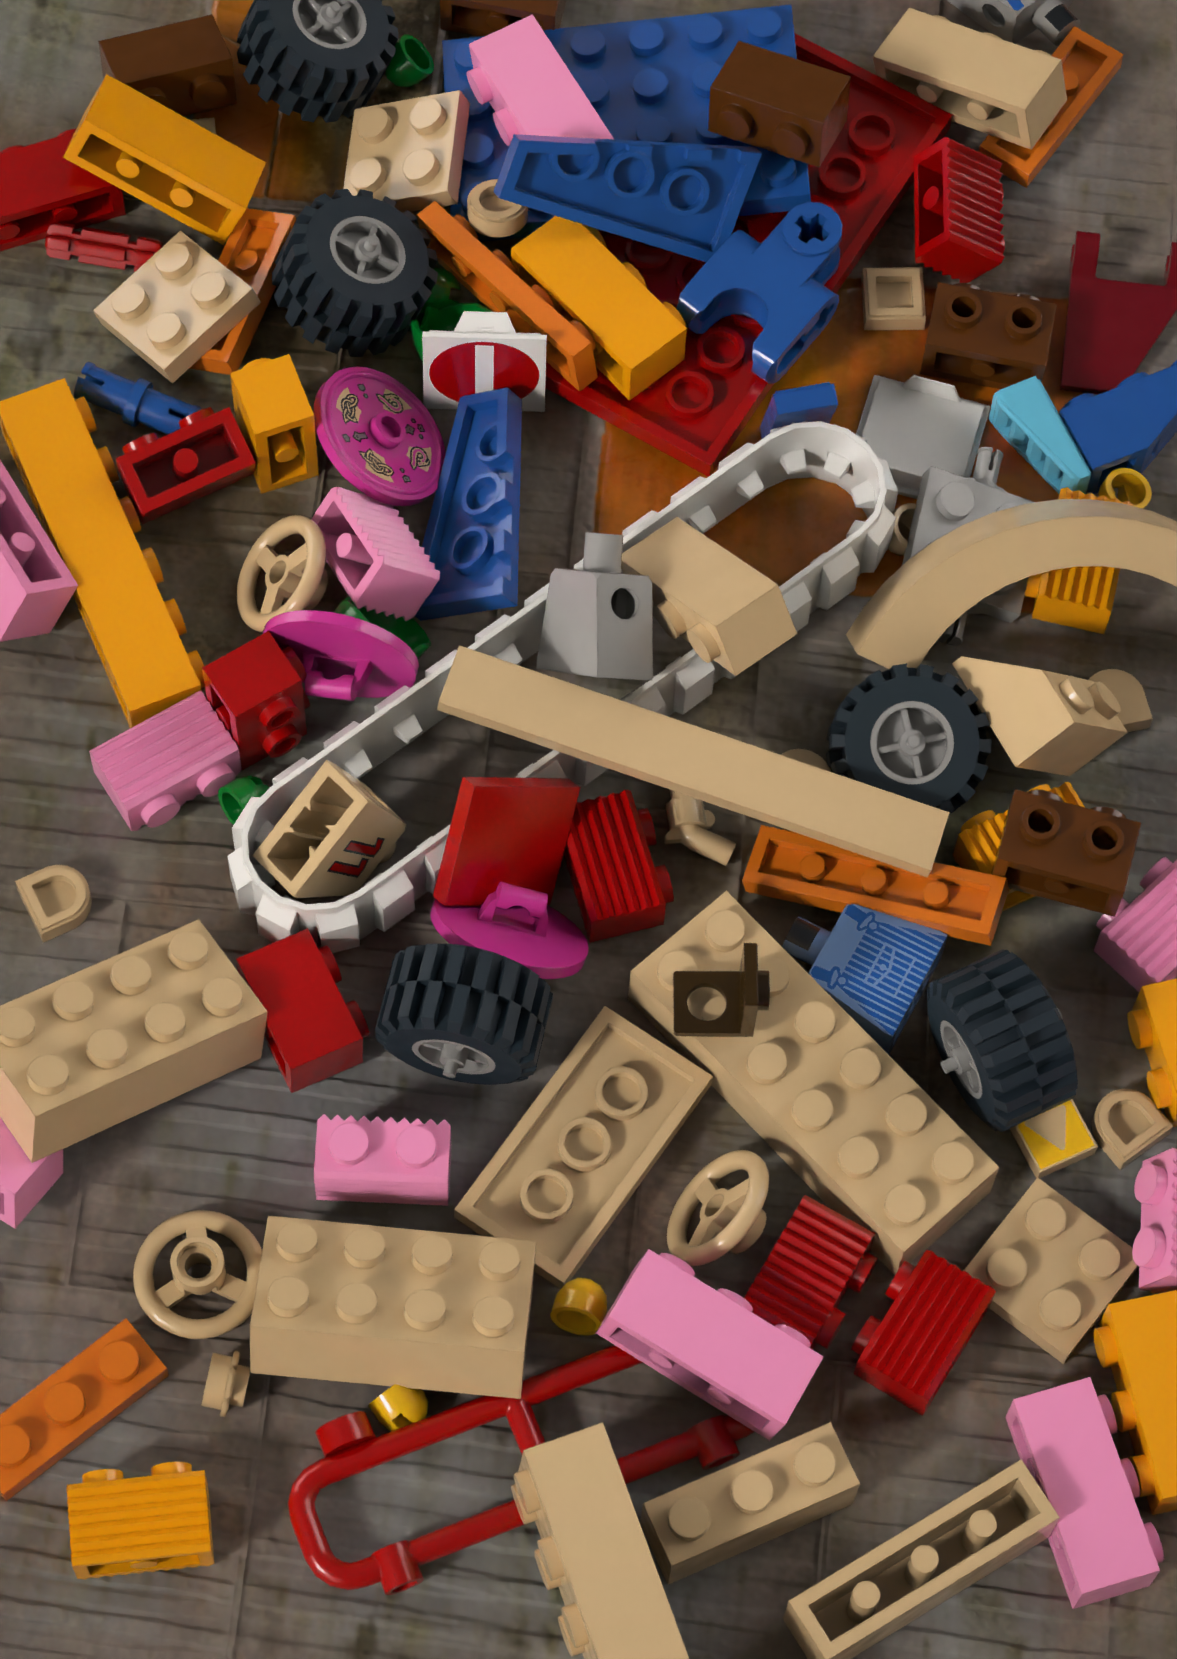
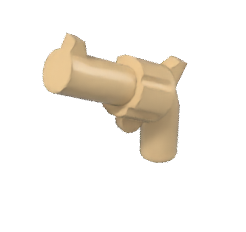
[664,789,736,866]

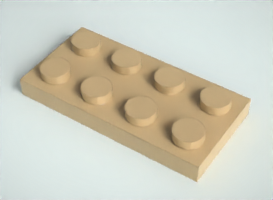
[454,1006,713,1289]

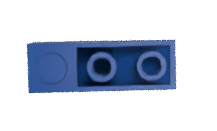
[1059,360,1177,494]

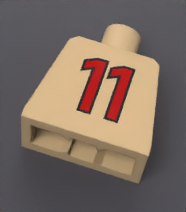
[252,760,406,898]

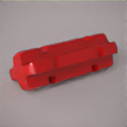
[45,222,163,272]

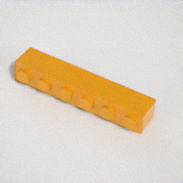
[0,378,205,728]

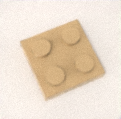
[343,90,470,213]
[93,231,261,384]
[963,1177,1139,1364]

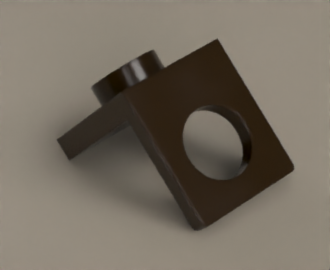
[673,943,770,1037]

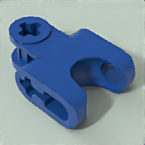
[677,202,842,384]

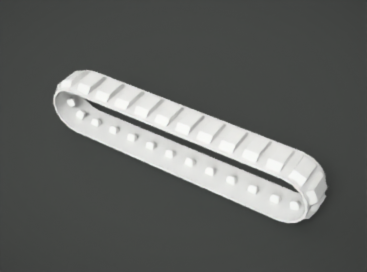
[227,421,898,953]

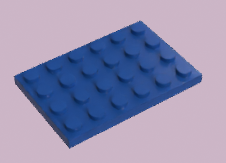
[442,4,811,242]

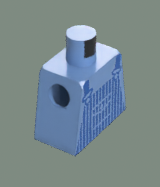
[782,904,948,1055]

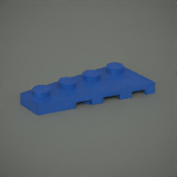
[493,134,762,262]
[415,387,522,621]

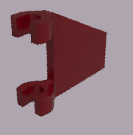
[1059,231,1177,394]

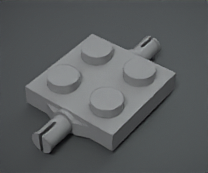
[902,447,1035,646]

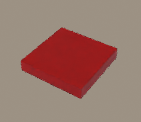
[433,777,581,906]

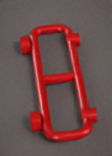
[288,1345,755,1595]

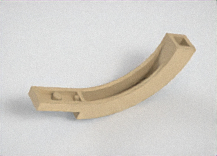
[846,499,1177,669]

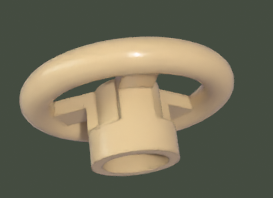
[237,515,328,632]
[667,1150,769,1266]
[133,1210,262,1339]

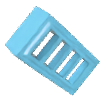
[989,376,1091,494]

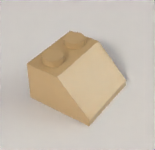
[952,656,1128,776]

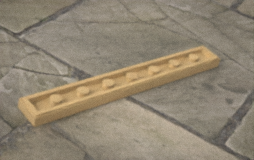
[437,645,950,877]

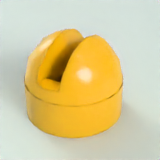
[1098,468,1152,509]
[550,1277,607,1335]
[368,1384,428,1431]

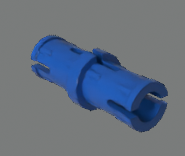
[74,362,202,434]

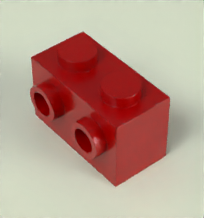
[116,407,256,525]
[202,631,310,770]
[236,928,369,1094]

